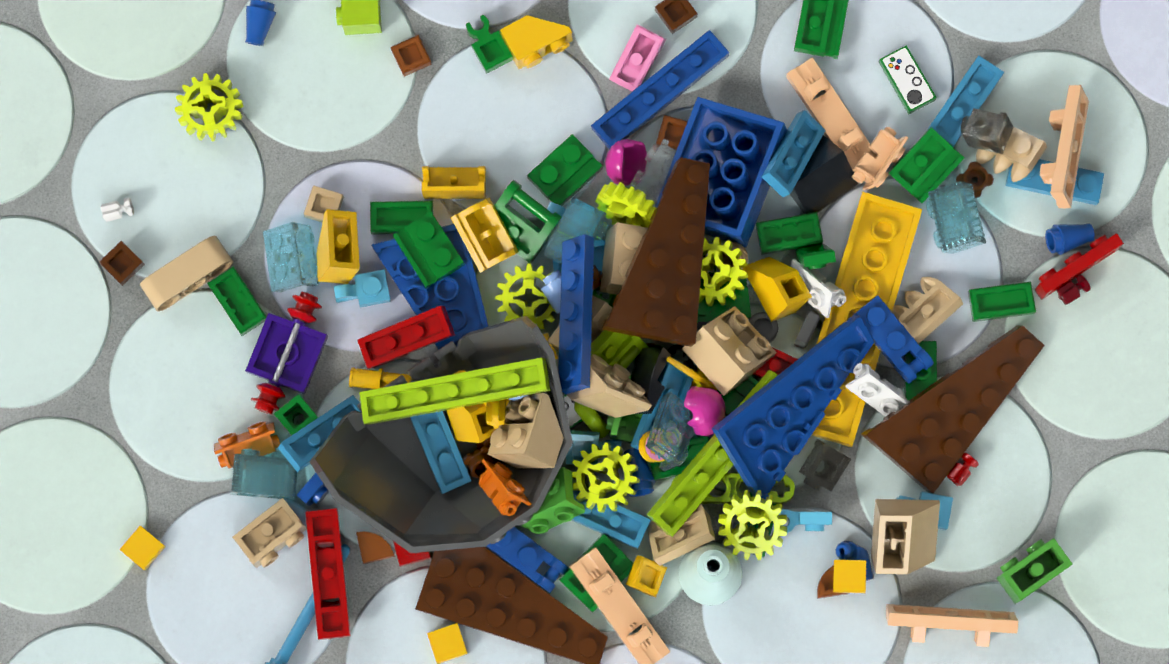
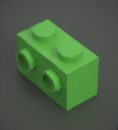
[996,538,1073,604]

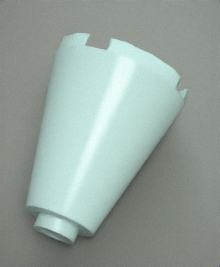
[678,542,742,606]

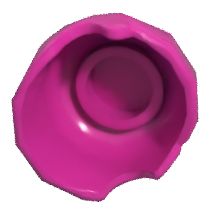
[605,139,647,186]
[684,386,726,437]

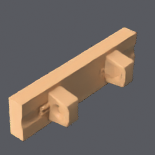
[786,57,877,170]
[1040,85,1089,208]
[569,547,670,664]
[886,604,1018,647]

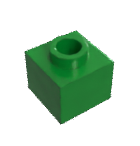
[274,394,318,436]

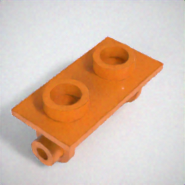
[214,422,281,469]
[479,459,532,516]

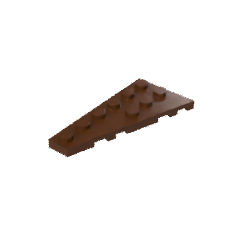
[601,157,710,347]
[861,325,1045,494]
[415,547,608,664]

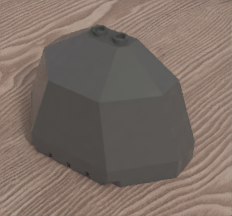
[309,316,573,553]

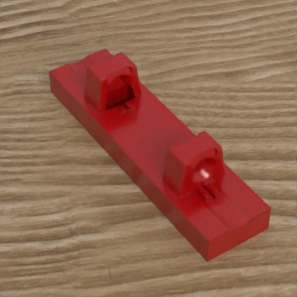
[305,508,351,640]

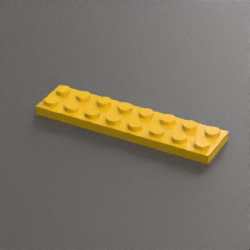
[812,191,922,447]

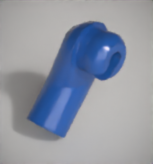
[835,541,874,581]

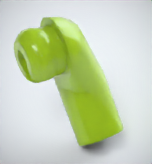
[574,402,610,438]

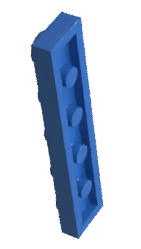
[591,30,729,149]
[558,234,594,394]

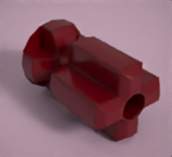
[1057,274,1091,305]

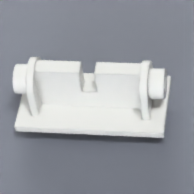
[791,259,846,318]
[845,363,909,417]

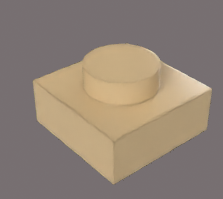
[303,185,344,222]

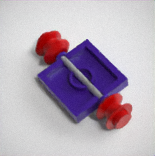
[245,292,328,415]

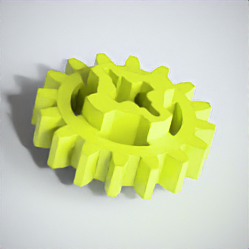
[175,73,244,142]
[595,182,657,228]
[699,237,748,306]
[495,263,555,329]
[572,442,640,513]
[718,490,788,560]

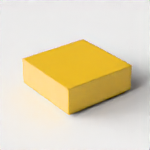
[119,525,166,571]
[626,555,667,597]
[833,560,866,594]
[427,623,468,664]

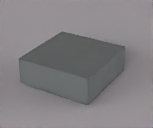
[794,311,820,349]

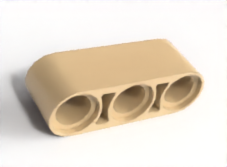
[140,236,233,312]

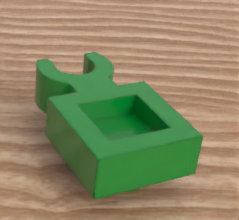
[466,15,513,74]

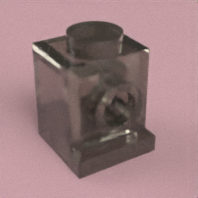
[961,108,1014,154]
[799,439,851,492]

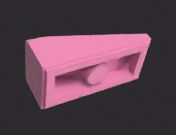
[609,25,666,92]

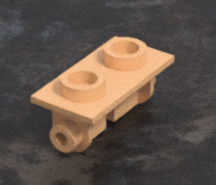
[852,127,908,191]

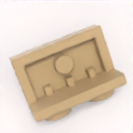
[232,498,307,568]

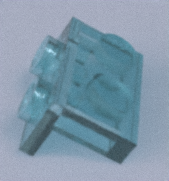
[263,222,320,293]
[646,392,695,472]

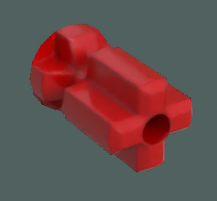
[947,453,979,486]

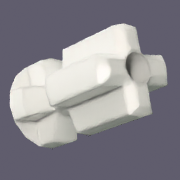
[100,198,134,222]

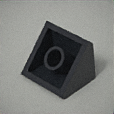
[790,135,859,214]

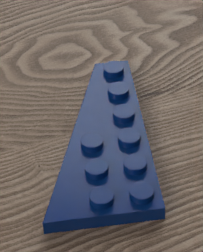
[371,224,489,350]
[711,315,874,499]

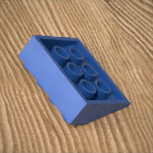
[655,97,787,248]

